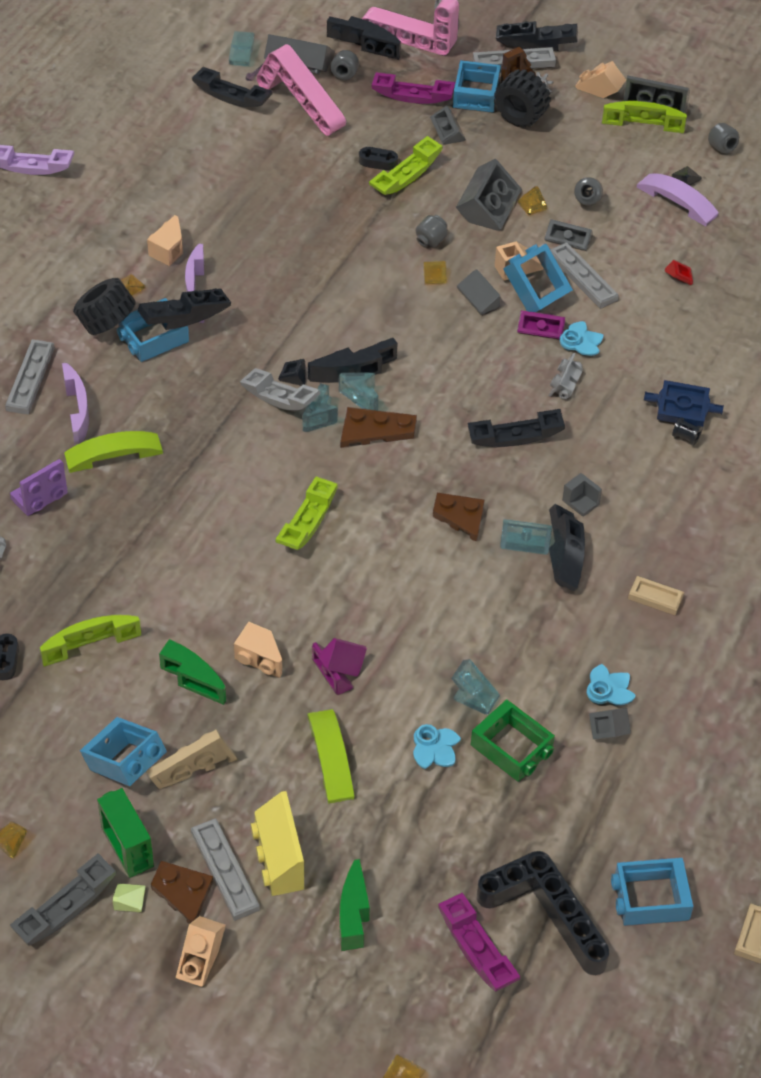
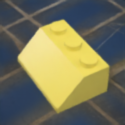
[250,791,304,896]

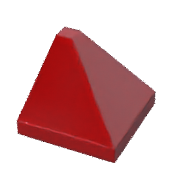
[665,260,693,285]

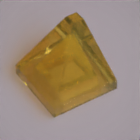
[518,186,547,216]
[423,261,447,284]
[121,274,145,295]
[0,822,27,858]
[383,1054,426,1078]

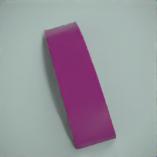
[371,72,456,104]
[438,892,520,992]

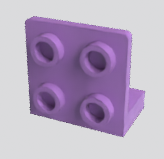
[10,459,68,516]

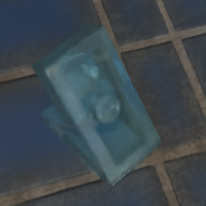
[339,373,379,411]
[303,383,338,432]
[451,659,500,714]

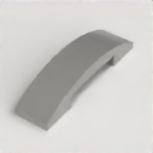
[240,368,321,410]

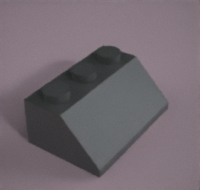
[264,34,335,75]
[624,75,690,113]
[456,158,522,231]

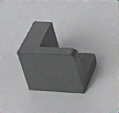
[562,473,602,516]
[589,708,631,739]

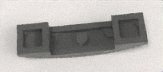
[10,853,116,946]

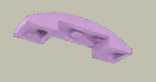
[0,145,74,175]
[637,174,719,227]
[185,244,204,323]
[62,363,89,446]

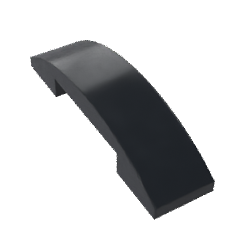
[192,66,273,107]
[467,409,565,447]

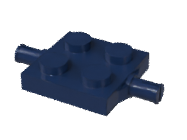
[644,380,724,427]

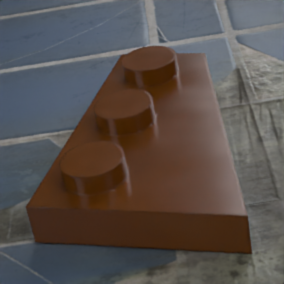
[340,407,417,448]

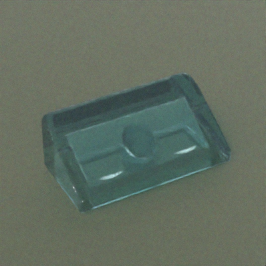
[500,519,552,555]

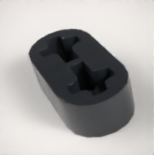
[359,147,398,171]
[0,633,19,681]

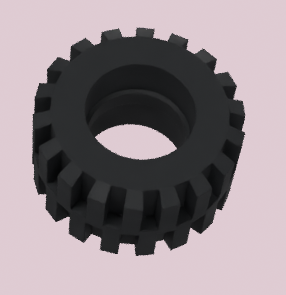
[494,70,551,128]
[73,278,136,335]

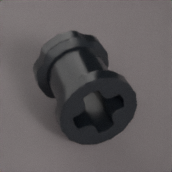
[672,417,703,446]

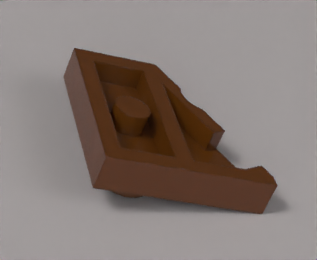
[501,47,536,83]
[433,492,485,541]
[151,861,213,924]

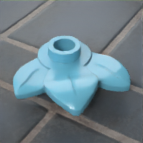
[560,321,604,356]
[587,664,636,705]
[413,724,461,769]

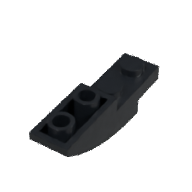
[327,16,401,60]
[496,21,578,51]
[138,288,232,330]
[308,337,398,383]
[549,503,585,591]

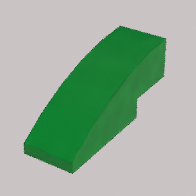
[159,639,226,705]
[339,859,370,951]

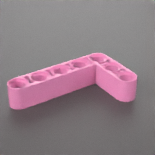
[362,0,459,55]
[256,44,346,136]

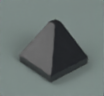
[672,166,702,186]
[278,359,306,386]

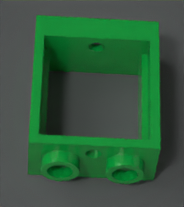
[470,699,555,782]
[97,788,154,878]

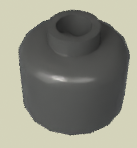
[331,50,359,80]
[708,123,740,154]
[574,177,603,205]
[416,215,448,248]

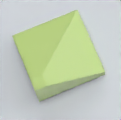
[113,884,146,912]

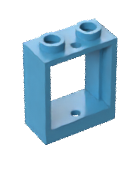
[453,60,501,112]
[503,244,573,312]
[117,298,189,362]
[80,717,167,786]
[611,858,693,926]

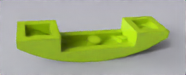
[602,101,687,133]
[369,136,443,195]
[64,431,163,473]
[275,476,338,550]
[40,615,141,667]
[307,709,354,804]

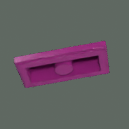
[517,310,566,339]
[318,638,367,677]
[312,642,353,695]

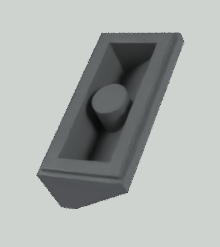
[430,106,466,145]
[544,219,593,251]
[457,269,501,315]

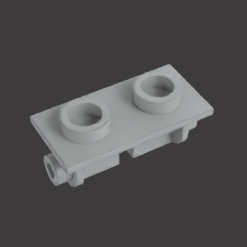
[549,353,583,399]

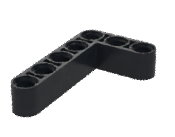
[476,851,609,976]

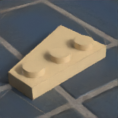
[147,730,238,789]

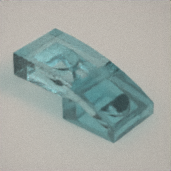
[229,31,255,66]

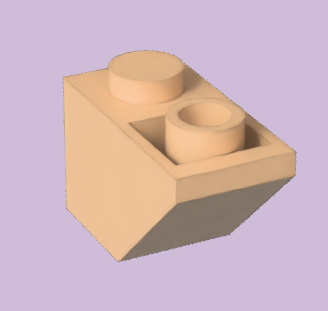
[575,61,626,98]
[147,215,183,266]
[495,241,544,280]
[234,622,282,678]
[176,916,226,987]

